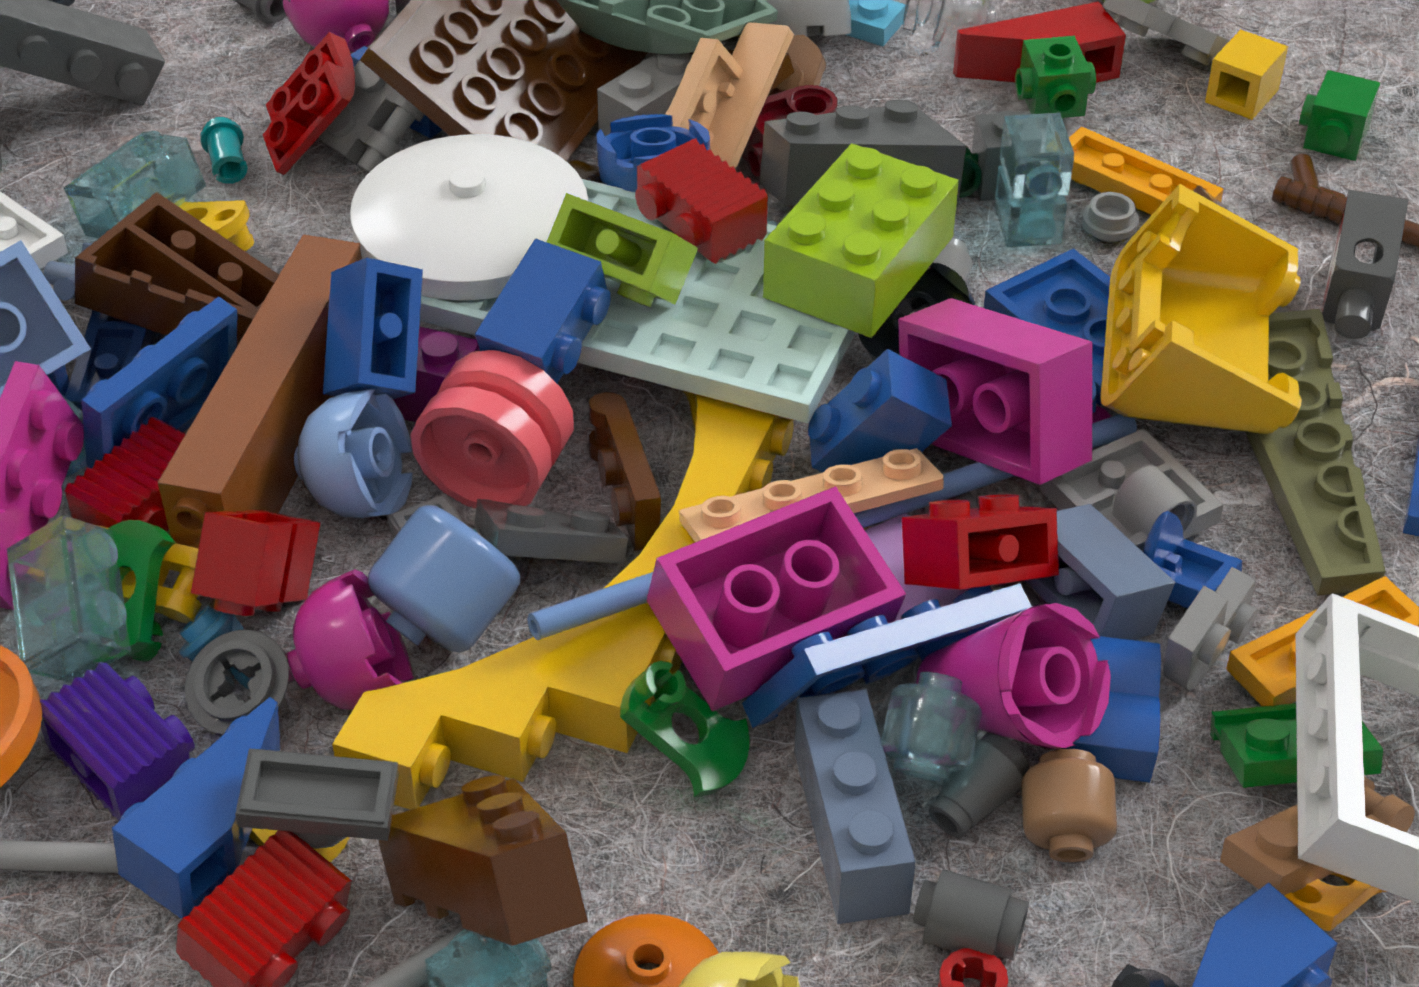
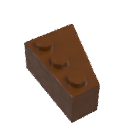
[75,192,279,346]

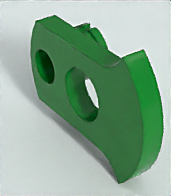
[90,520,176,662]
[620,661,750,797]

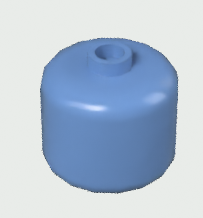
[368,505,520,653]

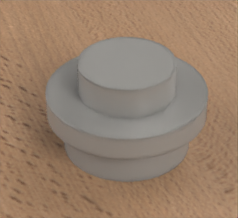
[1082,192,1139,243]

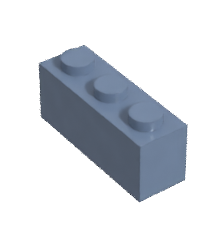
[794,689,915,924]

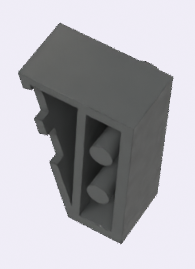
[760,99,966,207]

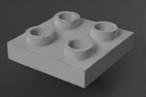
[1041,428,1224,552]

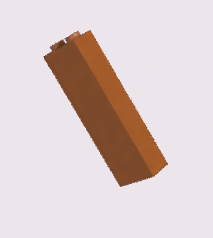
[158,234,362,549]

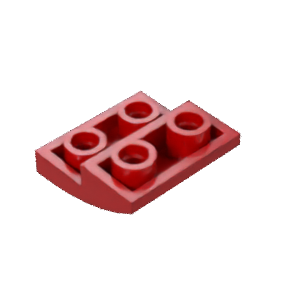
[262,32,355,175]

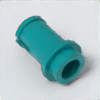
[200,117,248,184]

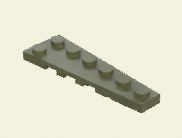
[1245,309,1386,596]

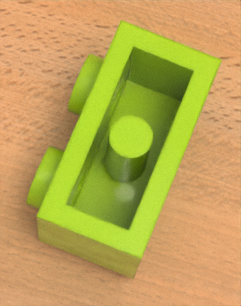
[547,193,698,308]

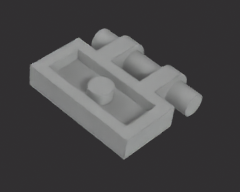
[317,45,424,173]

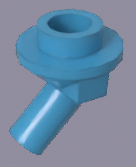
[179,606,253,689]

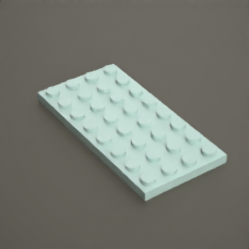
[420,179,856,423]

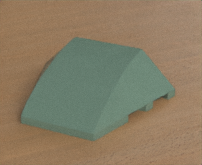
[556,0,778,54]

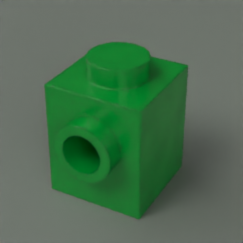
[1299,70,1381,161]

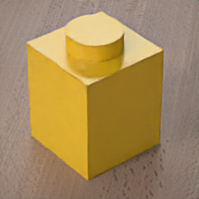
[1205,29,1288,120]

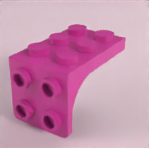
[0,361,84,610]

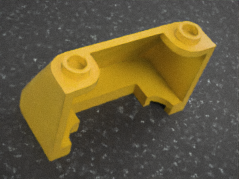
[1100,184,1302,434]

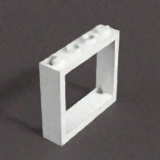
[1295,593,1419,903]

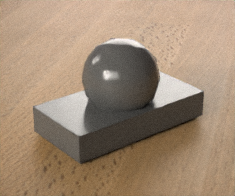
[235,748,399,849]

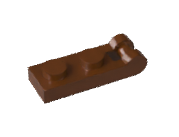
[589,392,661,551]

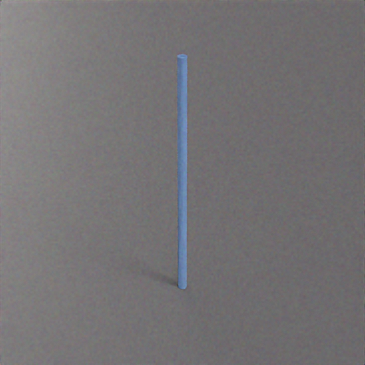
[527,414,1137,640]

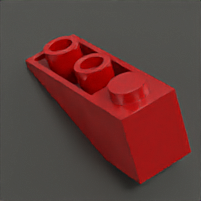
[953,1,1126,83]

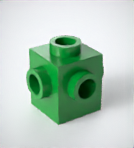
[1015,36,1096,121]

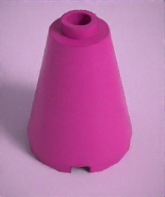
[916,603,1111,749]

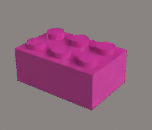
[898,298,1092,485]
[646,486,906,712]

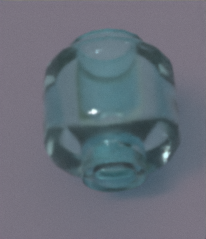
[881,672,982,783]

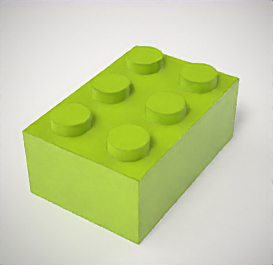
[763,143,959,338]

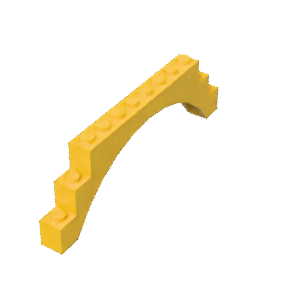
[332,391,794,810]

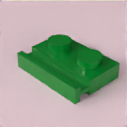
[1210,703,1383,788]

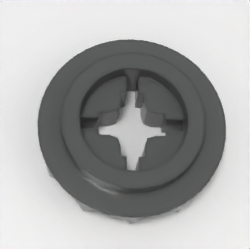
[185,630,295,736]

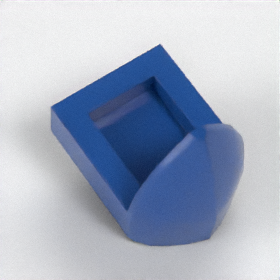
[1143,511,1242,608]

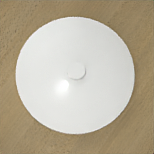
[350,134,588,301]

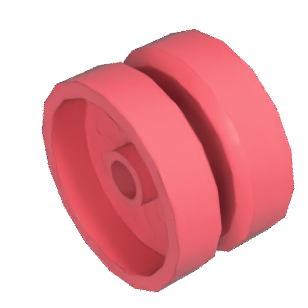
[411,350,574,509]

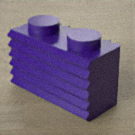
[40,662,195,821]

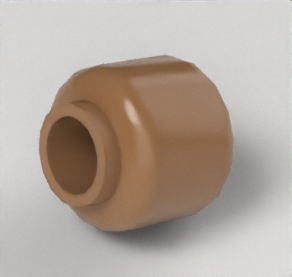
[1022,749,1117,862]

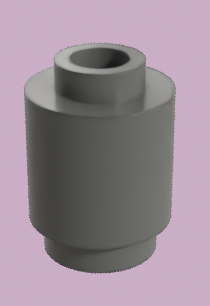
[913,869,1029,961]

